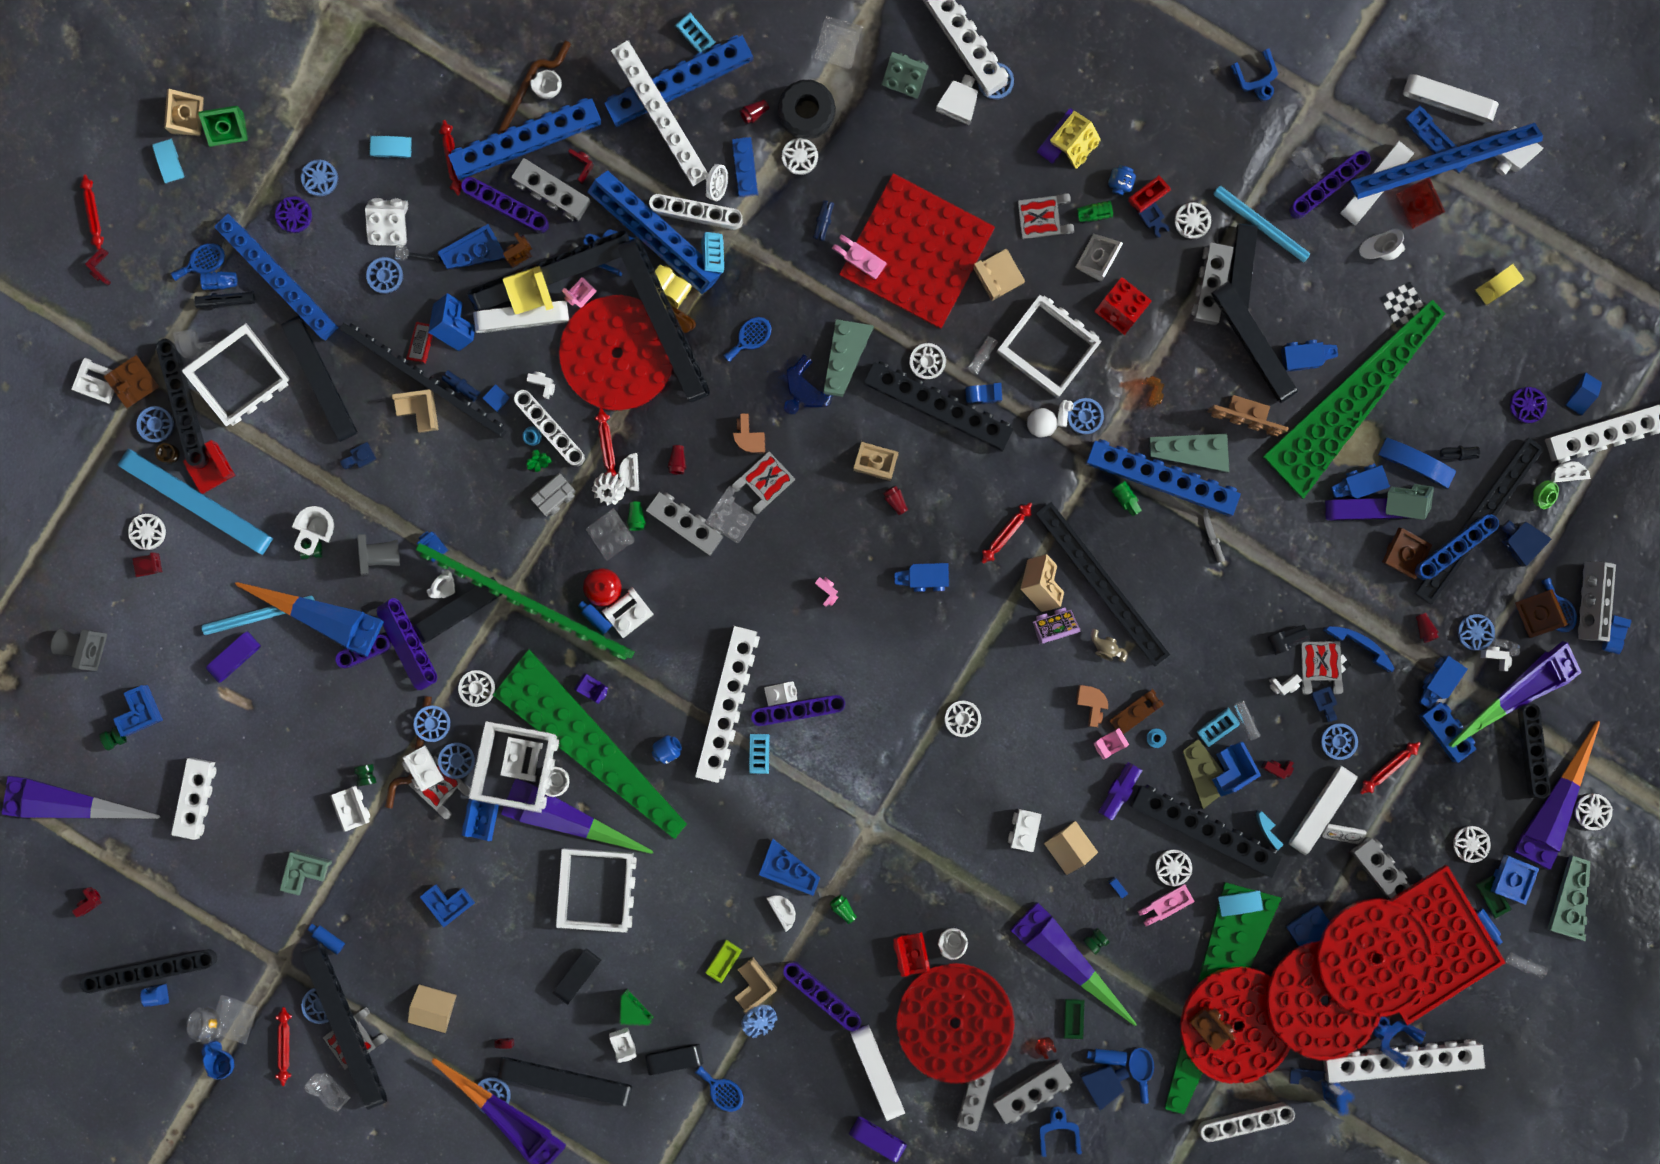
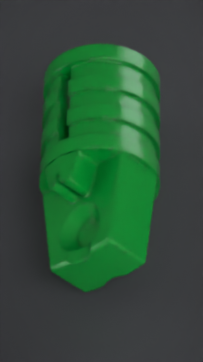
[1077,200,1113,222]
[1111,481,1142,516]

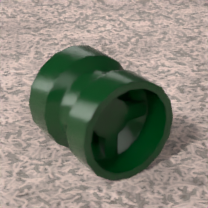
[299,539,323,560]
[99,726,127,751]
[354,764,377,787]
[1083,928,1110,955]

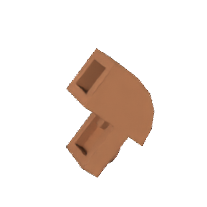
[733,414,765,454]
[1076,685,1108,727]

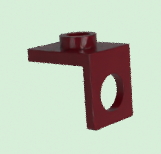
[568,148,594,185]
[85,248,111,285]
[133,552,162,577]

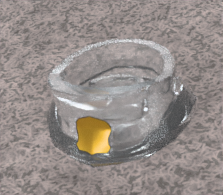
[187,1006,221,1044]

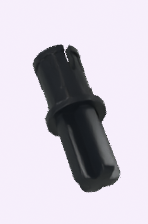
[1440,445,1480,461]

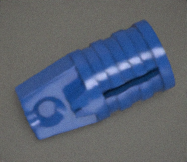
[200,272,238,290]

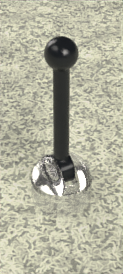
[395,244,442,263]

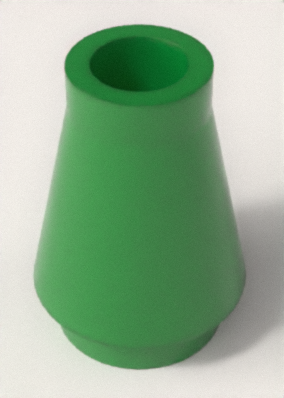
[627,502,646,531]
[830,894,857,924]

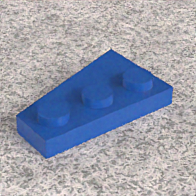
[438,224,506,270]
[759,839,820,896]

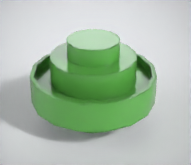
[1533,480,1559,509]

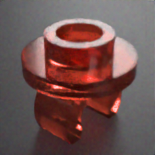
[1035,1037,1057,1059]

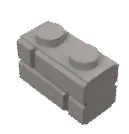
[530,473,576,516]

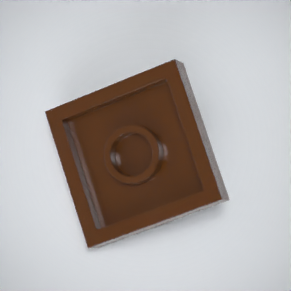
[103,355,159,408]
[1382,527,1432,580]
[1515,589,1568,638]

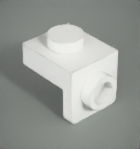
[527,371,555,399]
[1481,646,1512,671]
[1269,674,1302,695]
[764,681,797,706]
[609,1028,636,1063]

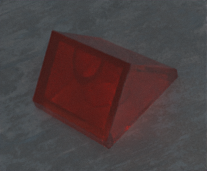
[1396,177,1445,229]

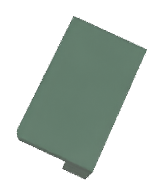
[1386,484,1434,520]
[280,851,332,895]

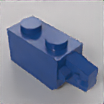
[1281,340,1338,372]
[1331,464,1390,499]
[895,563,949,592]
[1419,656,1468,709]

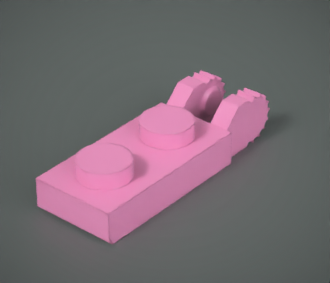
[832,234,887,280]
[1138,884,1195,926]

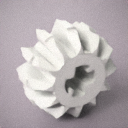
[592,472,626,506]

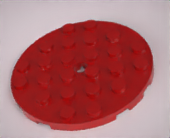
[559,295,673,411]
[1318,899,1435,1017]
[1267,941,1381,1060]
[897,963,1014,1083]
[1180,966,1291,1084]

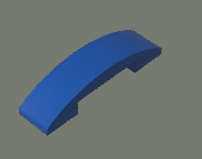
[1405,106,1469,174]
[1378,438,1456,489]
[1323,627,1394,672]

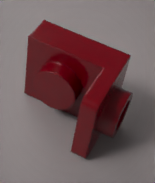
[1261,759,1294,779]
[72,887,102,918]

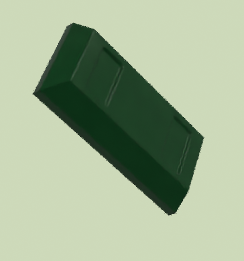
[1476,875,1512,919]
[1064,999,1085,1039]

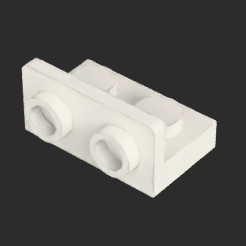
[402,745,444,791]
[1008,809,1042,852]

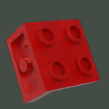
[1094,278,1151,335]
[183,440,236,494]

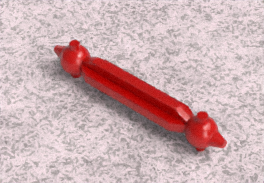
[439,120,462,195]
[80,175,104,250]
[594,408,619,476]
[981,503,1032,564]
[1360,742,1421,794]
[275,1007,292,1086]

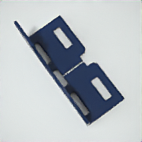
[1290,1067,1327,1084]

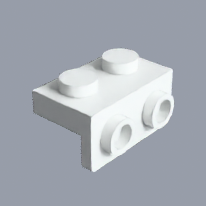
[330,786,370,832]

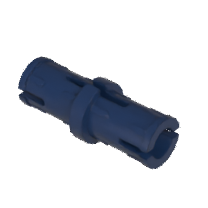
[813,200,835,241]
[441,370,480,402]

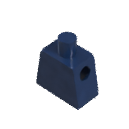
[1501,520,1552,567]
[1080,1064,1130,1110]

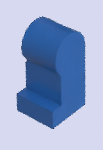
[965,383,1002,404]
[1602,615,1631,654]
[141,983,169,1007]

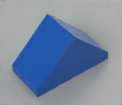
[1565,373,1602,415]

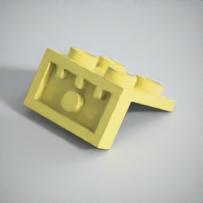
[1050,111,1100,169]
[503,266,554,314]

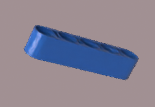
[1415,515,1499,580]

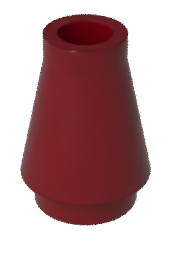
[740,99,769,124]
[667,445,686,475]
[883,485,908,515]
[1416,613,1439,643]

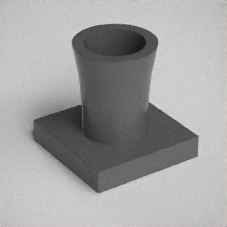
[358,534,400,576]
[51,628,107,671]

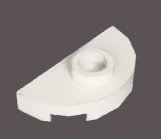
[619,453,639,492]
[1551,461,1591,482]
[766,895,796,932]

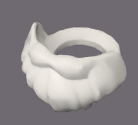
[427,569,455,598]

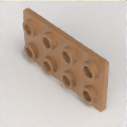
[1207,395,1288,436]

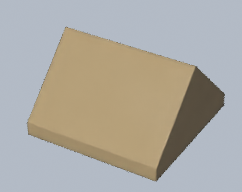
[164,89,203,136]
[853,442,899,481]
[1044,821,1098,875]
[408,984,457,1033]

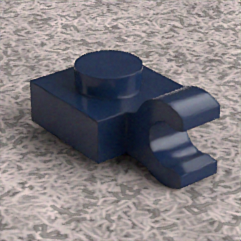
[340,442,377,470]
[1311,686,1337,722]

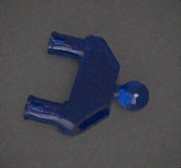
[784,354,834,415]

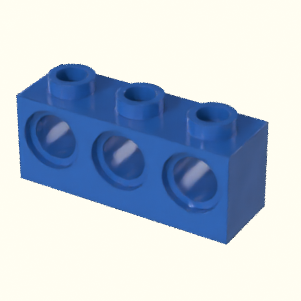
[1418,702,1476,763]

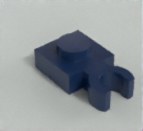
[1138,202,1170,238]

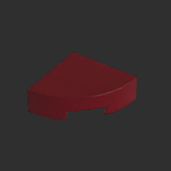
[494,1038,514,1049]

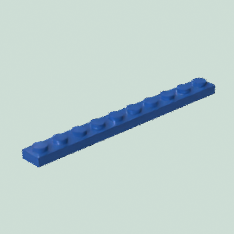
[1351,123,1543,199]

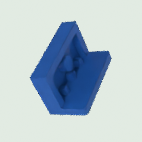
[462,798,499,841]

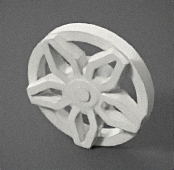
[782,138,818,175]
[705,164,728,201]
[1175,203,1211,239]
[910,343,946,380]
[128,514,166,550]
[458,670,495,707]
[945,701,981,737]
[1575,794,1612,830]
[1453,826,1490,863]
[1155,849,1192,886]

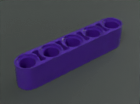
[1289,151,1371,219]
[461,177,549,234]
[1325,498,1409,520]
[377,598,437,690]
[751,695,845,726]
[783,961,861,1031]

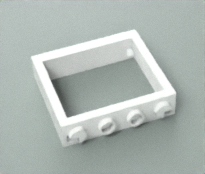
[997,295,1101,399]
[182,323,290,426]
[469,722,559,813]
[556,848,637,932]

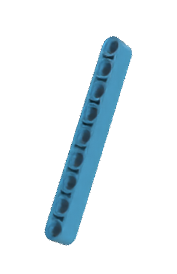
[117,448,273,555]

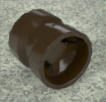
[155,443,180,464]

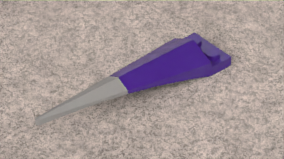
[2,776,160,819]

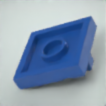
[1491,855,1539,905]

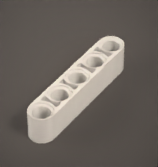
[1403,74,1499,123]
[1340,141,1414,225]
[649,194,743,230]
[473,301,569,333]
[514,390,585,466]
[1289,765,1357,855]
[850,1025,905,1121]
[1198,1102,1295,1142]

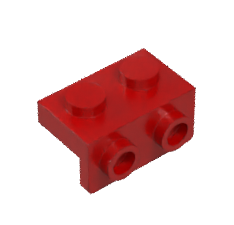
[893,932,930,977]

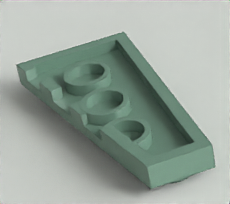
[824,319,874,397]
[1149,434,1229,473]
[1548,855,1590,941]

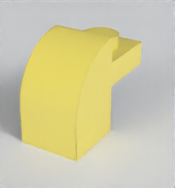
[1476,264,1524,306]

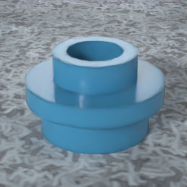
[523,426,542,446]
[1147,728,1166,748]

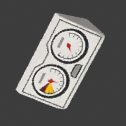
[1322,824,1366,844]

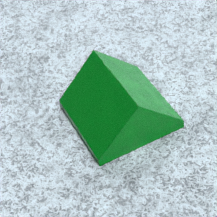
[198,106,247,147]
[620,989,654,1025]

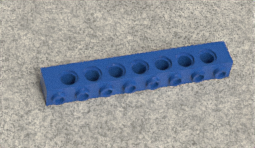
[604,35,753,127]
[448,98,601,180]
[588,170,722,294]
[214,214,339,341]
[1085,439,1241,517]

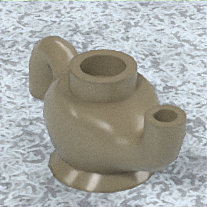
[1091,629,1128,663]

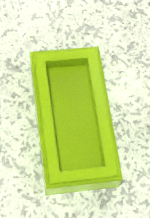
[705,939,742,983]

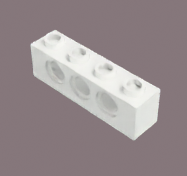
[171,758,216,840]

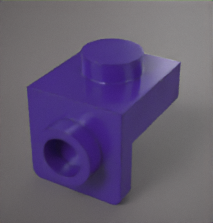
[574,673,608,704]

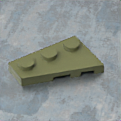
[1182,739,1223,809]

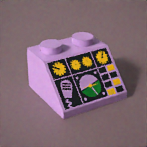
[1033,608,1080,644]

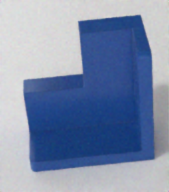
[428,293,475,351]
[113,685,163,737]
[1212,741,1261,797]

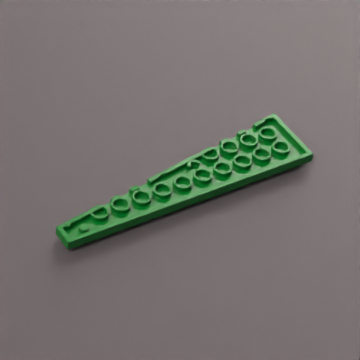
[1263,300,1446,499]
[416,543,635,660]
[493,649,687,839]
[1164,882,1282,1114]

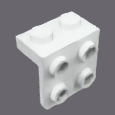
[365,198,408,246]

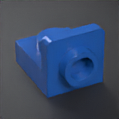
[417,531,449,562]

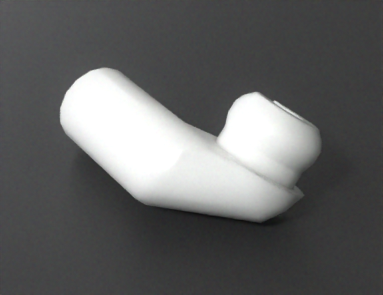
[1057,400,1074,427]

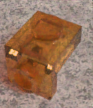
[1143,376,1164,408]

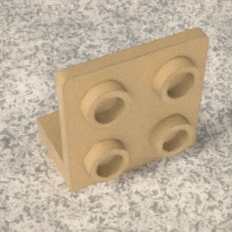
[973,249,1025,301]

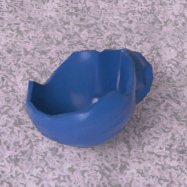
[202,1041,234,1080]

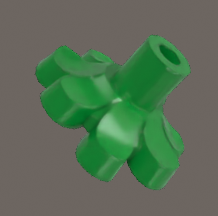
[526,450,552,472]

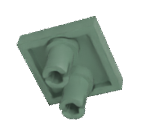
[882,52,928,99]

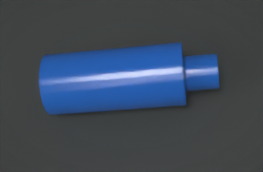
[578,601,613,635]
[1475,908,1503,946]
[308,924,345,955]
[1087,1049,1127,1066]

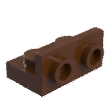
[503,232,532,268]
[1189,1005,1236,1051]

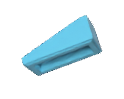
[675,13,715,53]
[701,232,724,273]
[1197,707,1240,747]
[749,734,770,774]

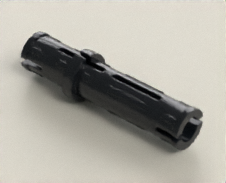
[194,291,255,309]

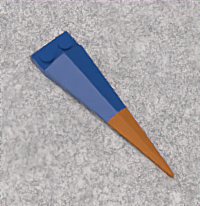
[235,582,384,657]

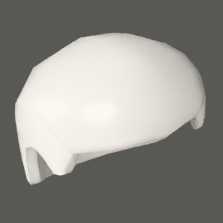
[530,70,562,99]
[1027,408,1057,437]
[540,766,569,797]
[938,928,968,960]

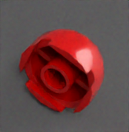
[583,568,622,607]

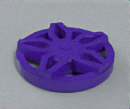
[275,196,312,233]
[1510,387,1547,423]

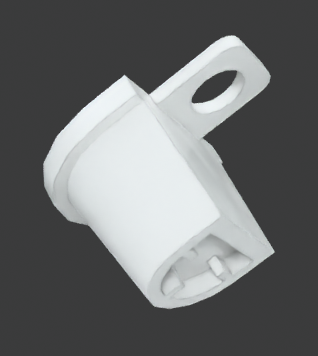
[292,506,334,555]

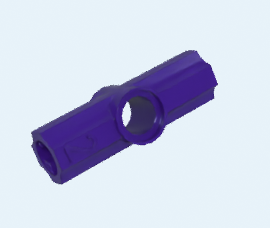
[1098,762,1143,821]

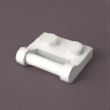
[71,358,114,404]
[602,587,654,638]
[501,737,543,782]

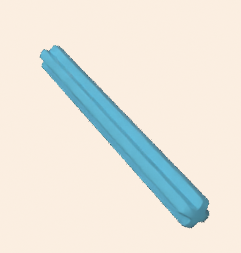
[1214,186,1310,262]
[202,596,315,635]

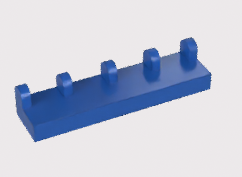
[1321,1081,1354,1115]

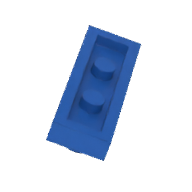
[732,137,758,198]

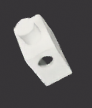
[936,75,978,125]
[1495,126,1543,175]

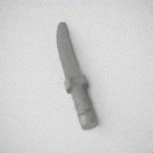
[1203,509,1225,563]

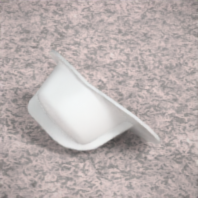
[1359,229,1405,260]

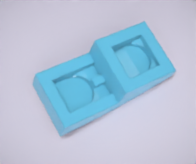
[369,136,411,158]
[153,139,184,183]
[1256,810,1283,850]
[1218,890,1263,916]

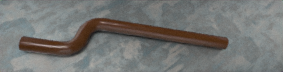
[497,40,571,135]
[385,696,432,808]

